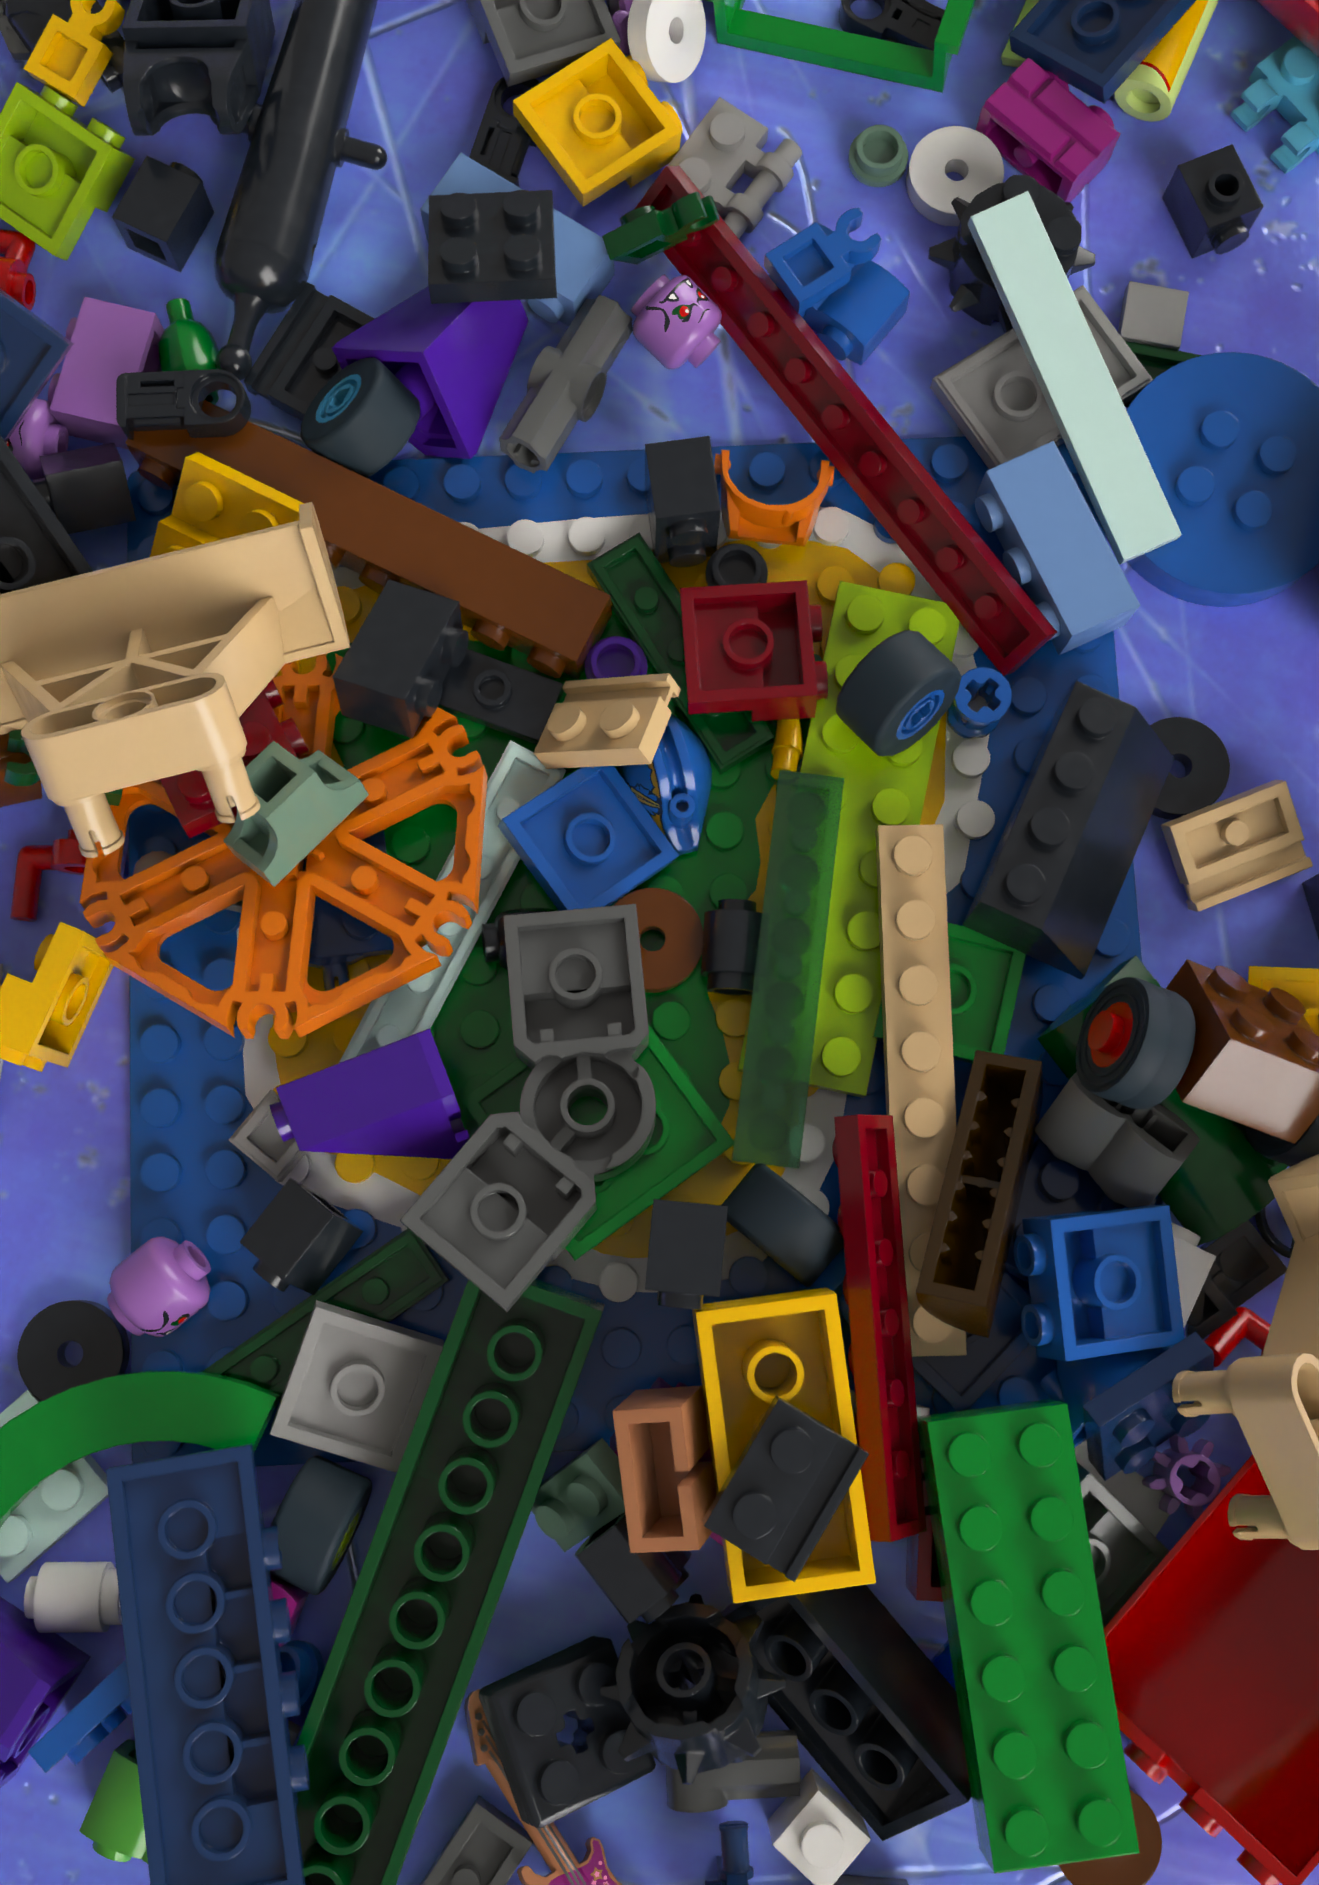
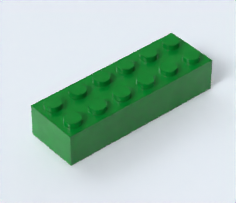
[917,1399,1140,1874]

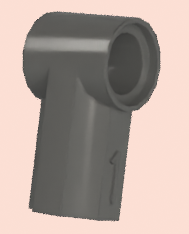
[665,1730,801,1813]

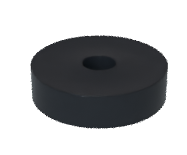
[1150,717,1230,820]
[17,1300,130,1401]

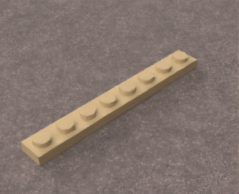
[875,824,967,1357]

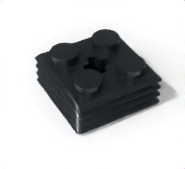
[479,1636,656,1829]

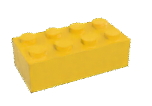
[692,1287,876,1603]

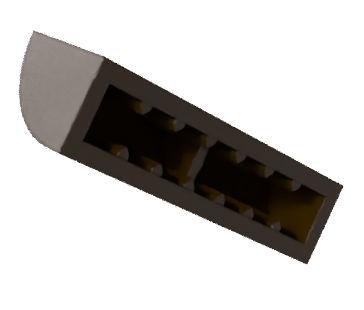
[916,1050,1043,1338]

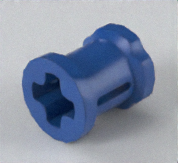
[946,667,1012,739]

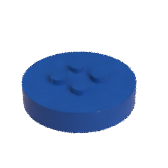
[1126,352,1319,607]

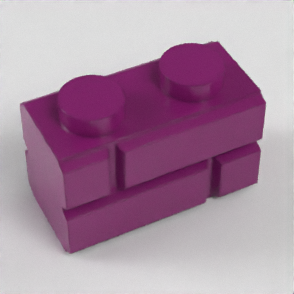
[976,58,1120,202]

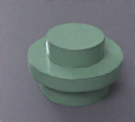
[848,125,908,187]

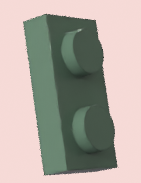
[531,1438,625,1552]

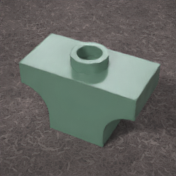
[223,741,369,887]

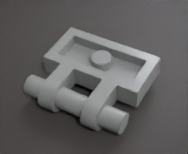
[668,97,802,239]

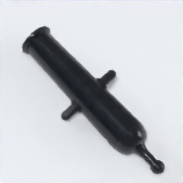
[210,0,387,381]

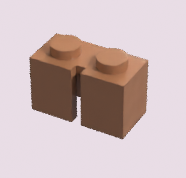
[612,1385,716,1553]

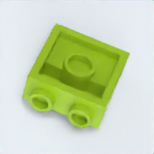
[0,82,135,261]

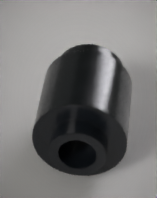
[701,899,769,995]

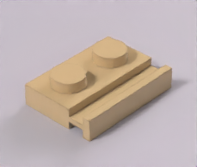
[534,673,681,769]
[1161,780,1313,912]

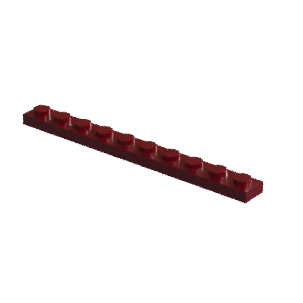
[635,165,1057,676]

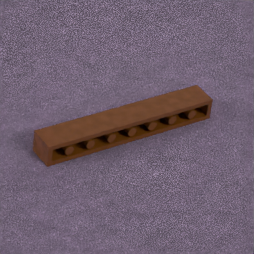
[125,400,612,680]

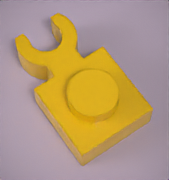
[23,0,125,107]

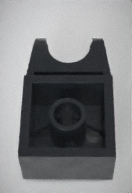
[122,0,275,136]

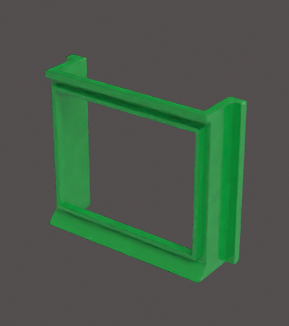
[706,0,976,93]

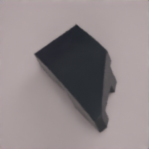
[1185,1220,1287,1339]

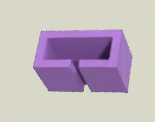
[48,296,164,449]

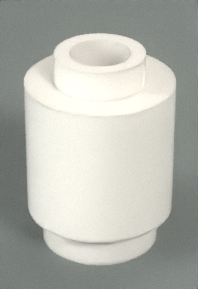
[24,1562,122,1633]

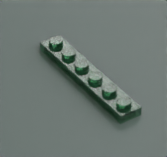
[731,770,844,1170]

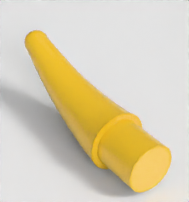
[770,719,803,782]

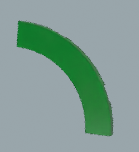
[0,1370,282,1528]

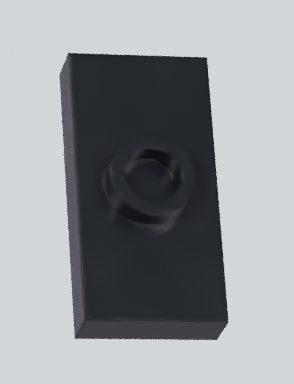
[438,649,564,745]

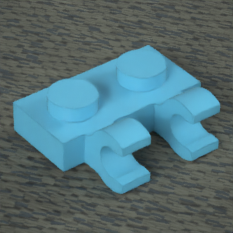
[1230,36,1319,174]

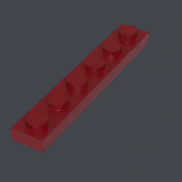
[832,1114,927,1542]

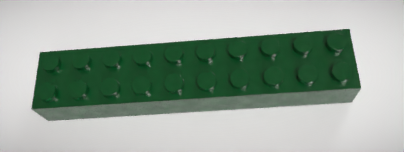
[296,1279,604,1885]

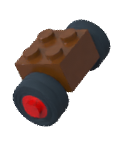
[1076,959,1319,1167]

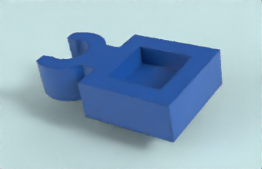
[764,208,881,315]

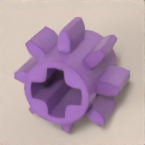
[1142,1434,1231,1520]

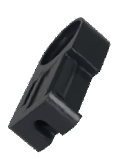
[839,0,945,51]
[469,77,540,187]
[116,369,251,440]

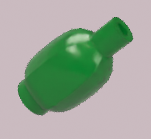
[159,298,219,405]

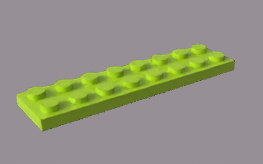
[737,581,960,1098]

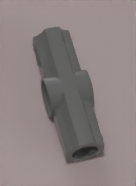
[499,295,633,473]

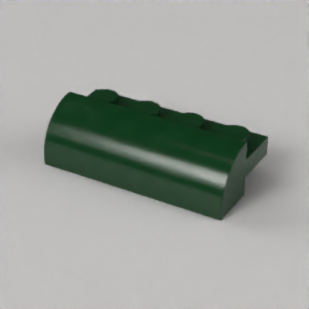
[1037,955,1288,1246]

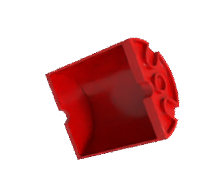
[1104,1454,1319,1885]

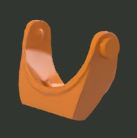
[714,449,835,547]

